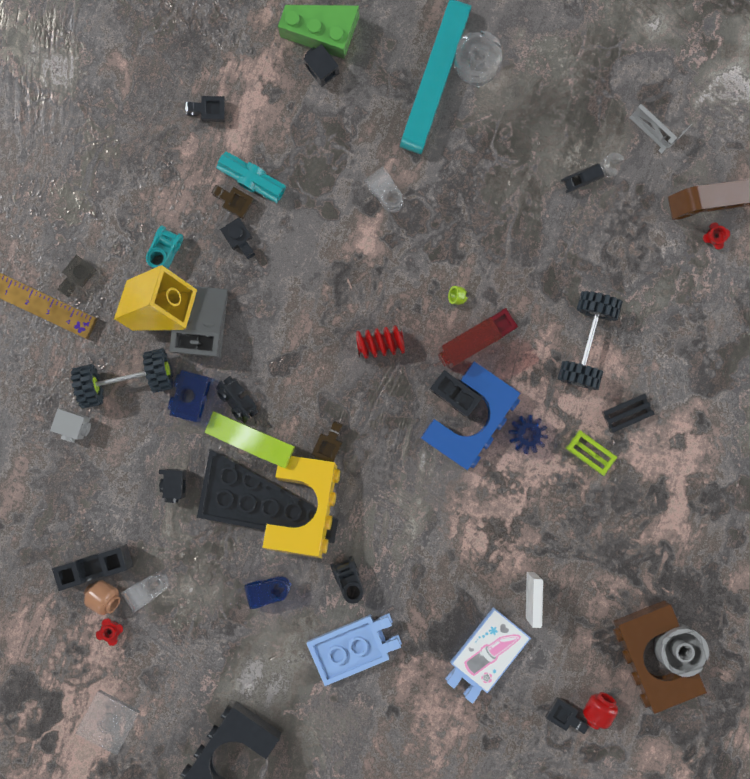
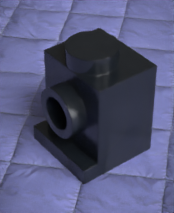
[159,469,187,503]

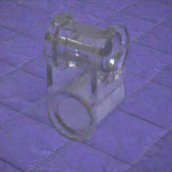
[364,166,403,213]
[121,572,169,613]

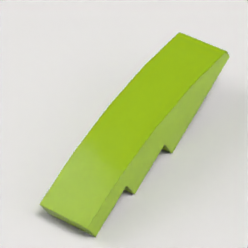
[205,411,295,468]

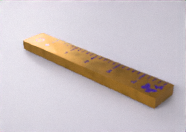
[0,273,98,339]

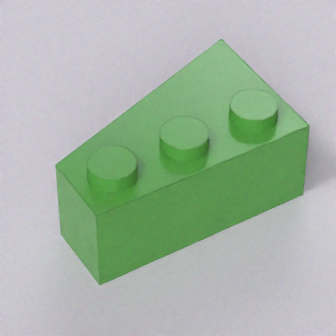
[278,5,359,59]

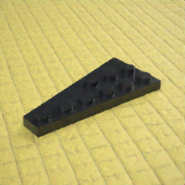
[197,449,339,543]

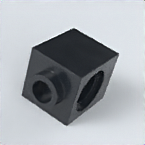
[303,44,340,87]

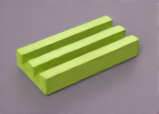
[565,430,617,476]

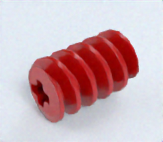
[356,325,405,359]

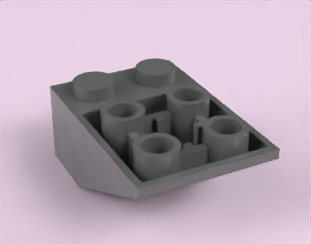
[169,286,228,358]

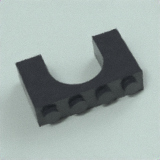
[180,701,282,779]

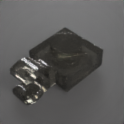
[57,254,96,297]

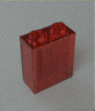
[438,317,503,369]

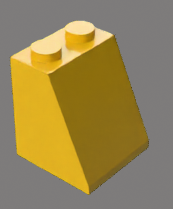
[114,265,197,331]

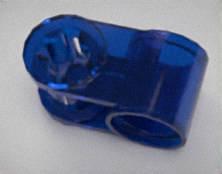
[244,576,291,609]

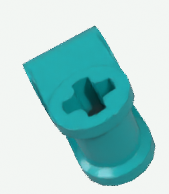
[146,225,184,269]

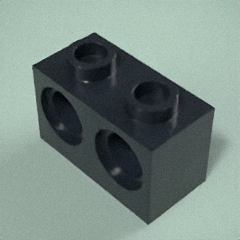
[429,370,482,417]

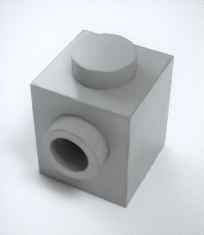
[50,409,91,442]

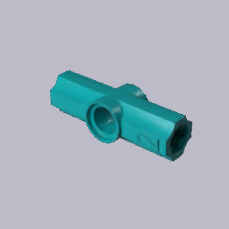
[216,151,286,204]

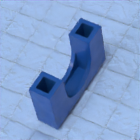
[420,361,520,470]

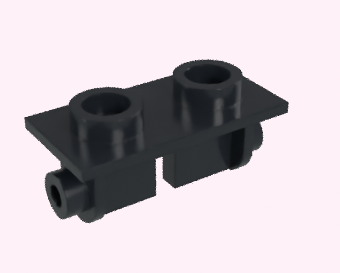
[216,376,259,424]

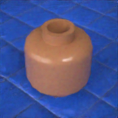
[84,580,120,615]

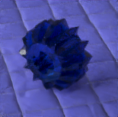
[508,415,548,454]

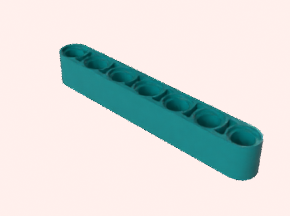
[400,0,472,155]

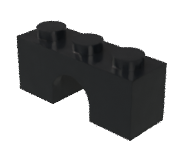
[52,544,134,591]

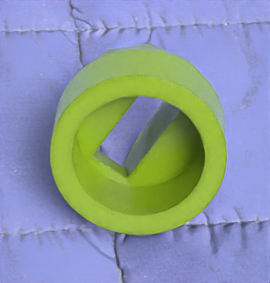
[448,286,468,305]

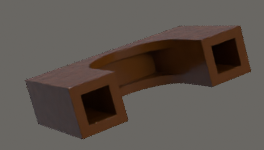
[613,600,707,714]

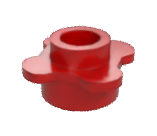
[703,222,730,250]
[96,618,123,646]

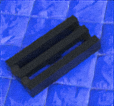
[602,393,655,433]

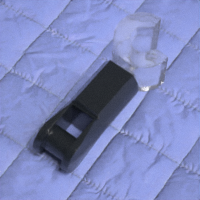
[561,153,624,193]

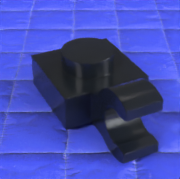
[185,96,225,122]
[220,217,255,260]
[545,697,589,734]

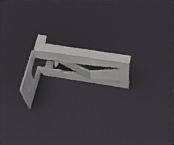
[629,104,692,154]

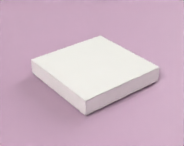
[526,572,543,628]

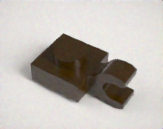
[211,185,254,219]
[311,421,343,462]

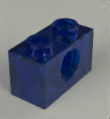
[168,370,212,422]

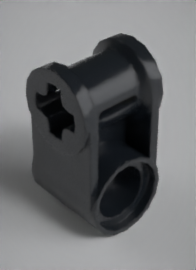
[330,556,364,604]

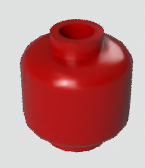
[583,692,618,730]

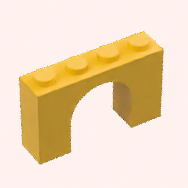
[262,456,340,559]

